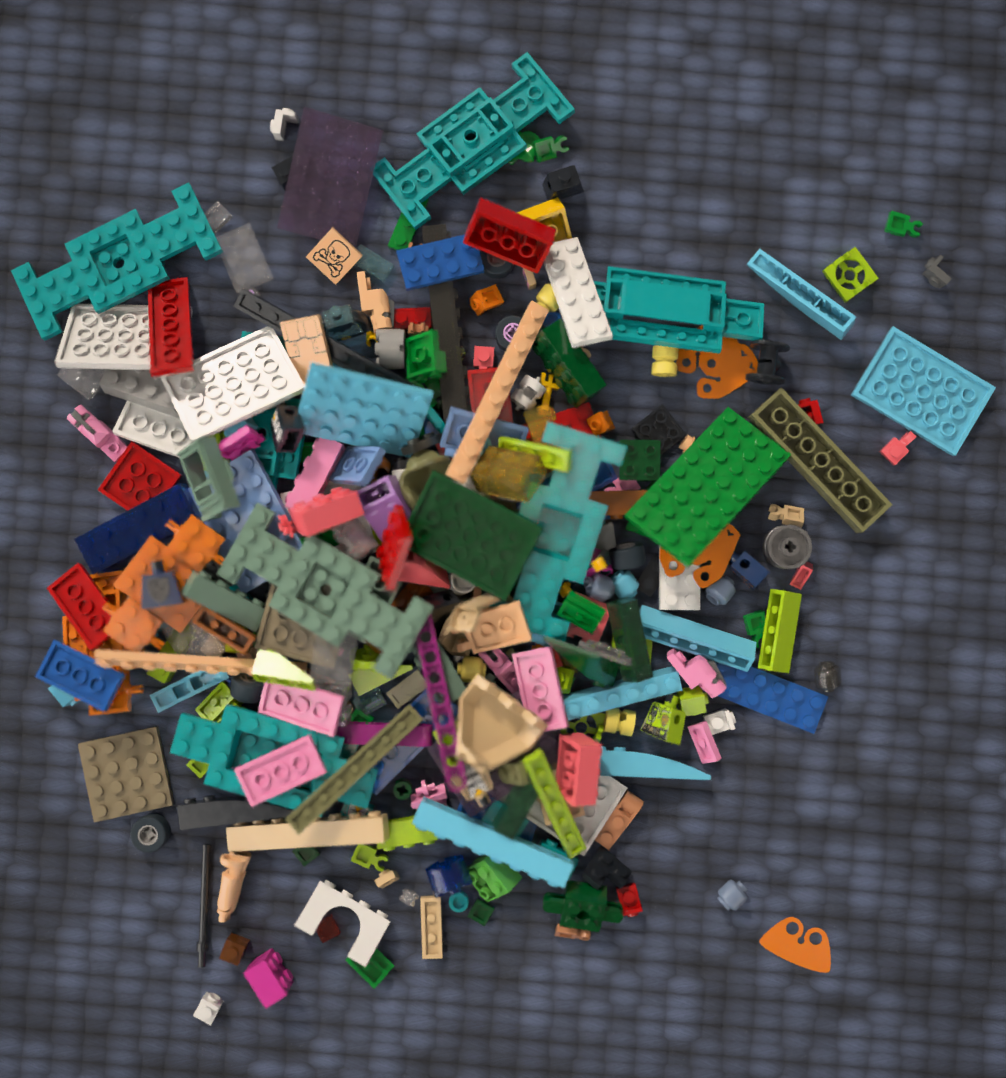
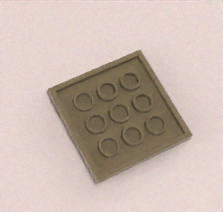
[254,584,340,669]
[78,726,174,822]

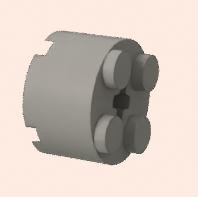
[375,329,406,369]

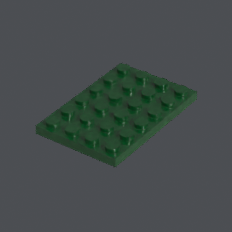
[407,470,544,601]

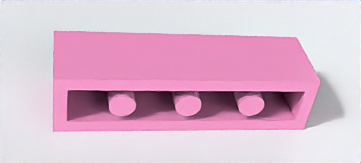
[285,438,346,509]

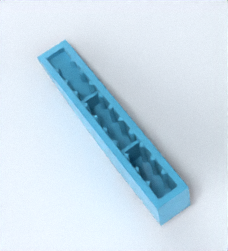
[747,249,856,340]
[599,746,711,780]

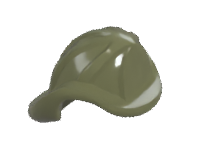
[399,449,457,511]

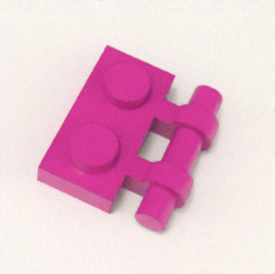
[218,425,266,461]

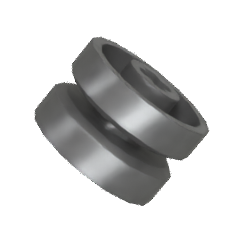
[762,525,812,569]

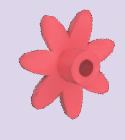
[278,514,296,538]

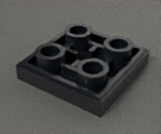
[631,404,687,456]

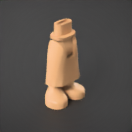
[217,851,251,923]

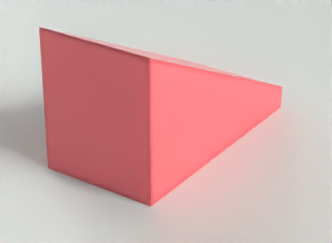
[790,561,813,590]

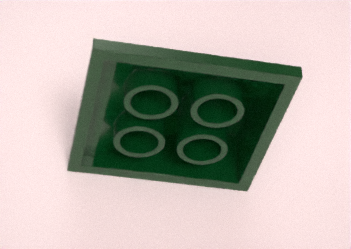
[544,636,620,688]

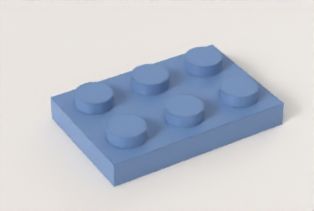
[329,446,386,486]

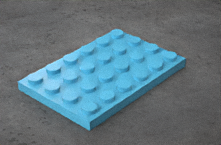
[851,326,996,456]
[298,362,433,458]

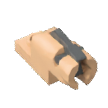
[357,271,395,333]

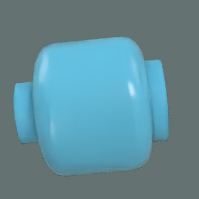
[610,570,639,599]

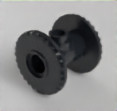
[745,340,790,385]

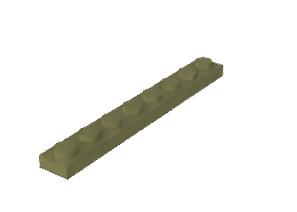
[285,704,423,835]

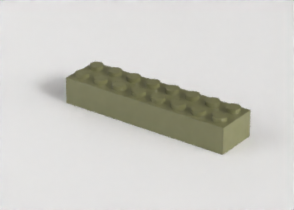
[748,388,892,533]

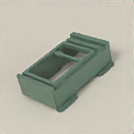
[177,436,241,522]

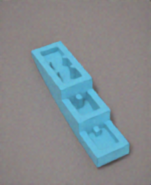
[150,671,230,713]

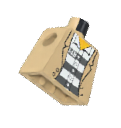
[452,762,493,807]

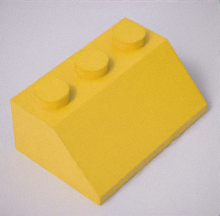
[517,197,572,242]

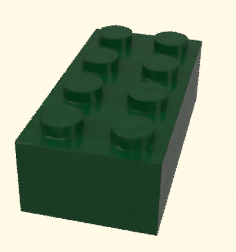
[532,318,606,408]

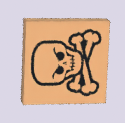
[306,227,363,285]

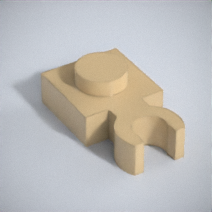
[768,504,804,528]

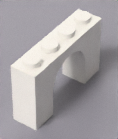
[294,880,390,967]

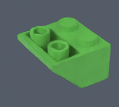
[462,854,522,903]

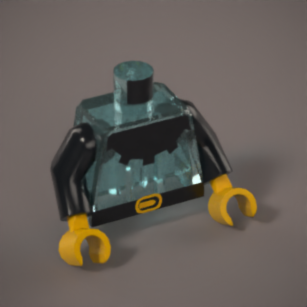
[322,305,378,347]

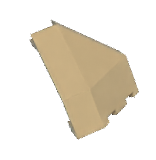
[438,592,513,657]
[457,674,549,775]

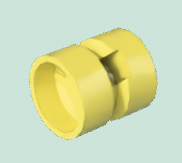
[651,345,679,377]
[603,708,636,737]

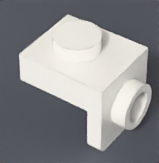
[270,108,298,141]

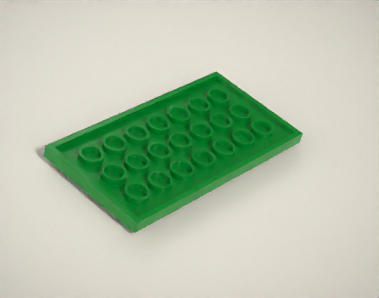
[624,407,791,568]

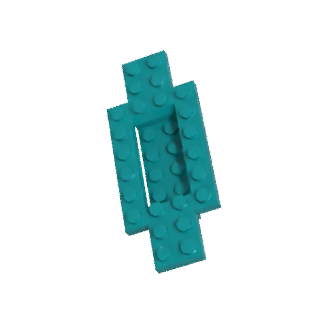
[593,266,764,354]
[170,704,379,817]

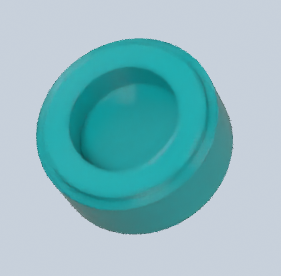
[449,890,469,912]

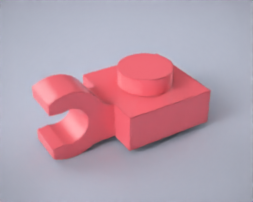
[473,346,494,369]
[880,431,916,466]

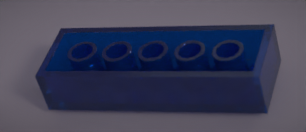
[74,483,202,575]

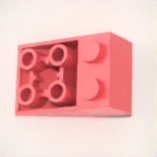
[398,550,451,589]

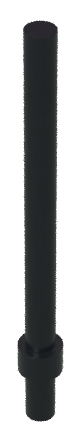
[196,844,211,968]

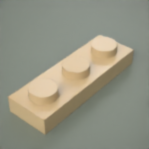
[420,895,443,959]

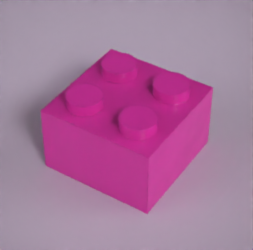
[244,948,293,1009]

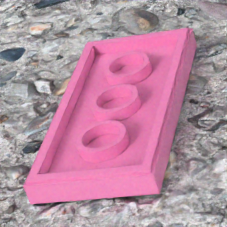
[512,646,569,731]
[258,682,345,737]
[234,734,327,807]

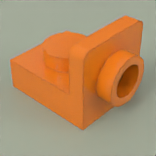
[469,284,504,316]
[586,411,615,437]

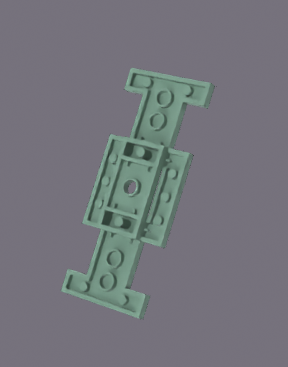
[217,503,434,679]

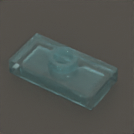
[355,244,394,283]

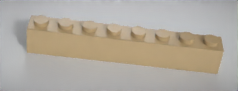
[226,811,390,852]

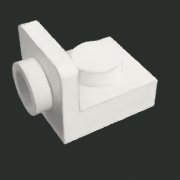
[703,708,736,735]
[193,992,224,1025]

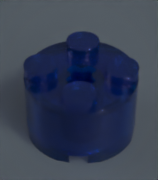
[425,854,472,898]

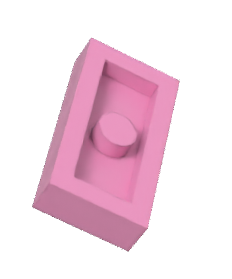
[687,721,722,764]

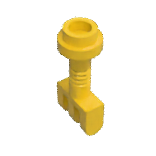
[536,372,559,417]

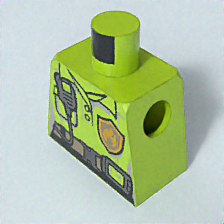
[641,694,686,745]

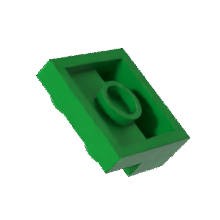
[404,330,447,383]

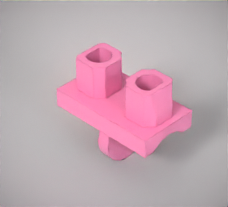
[410,780,447,810]

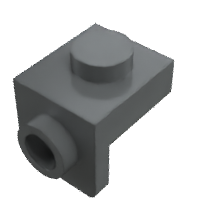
[922,255,952,289]

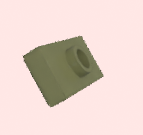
[386,669,427,709]

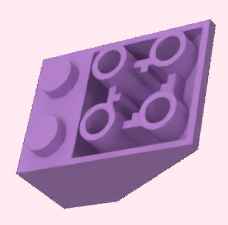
[357,475,412,541]

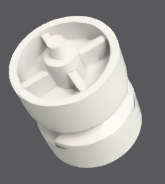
[510,375,547,413]

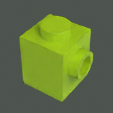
[677,685,709,716]

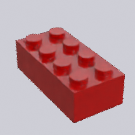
[463,198,556,274]

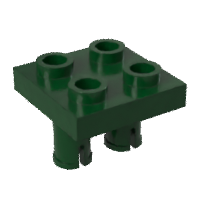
[619,440,660,481]

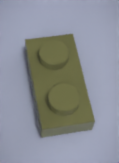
[498,761,529,786]

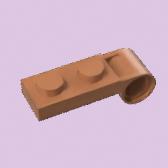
[595,790,644,850]

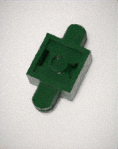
[543,880,623,932]

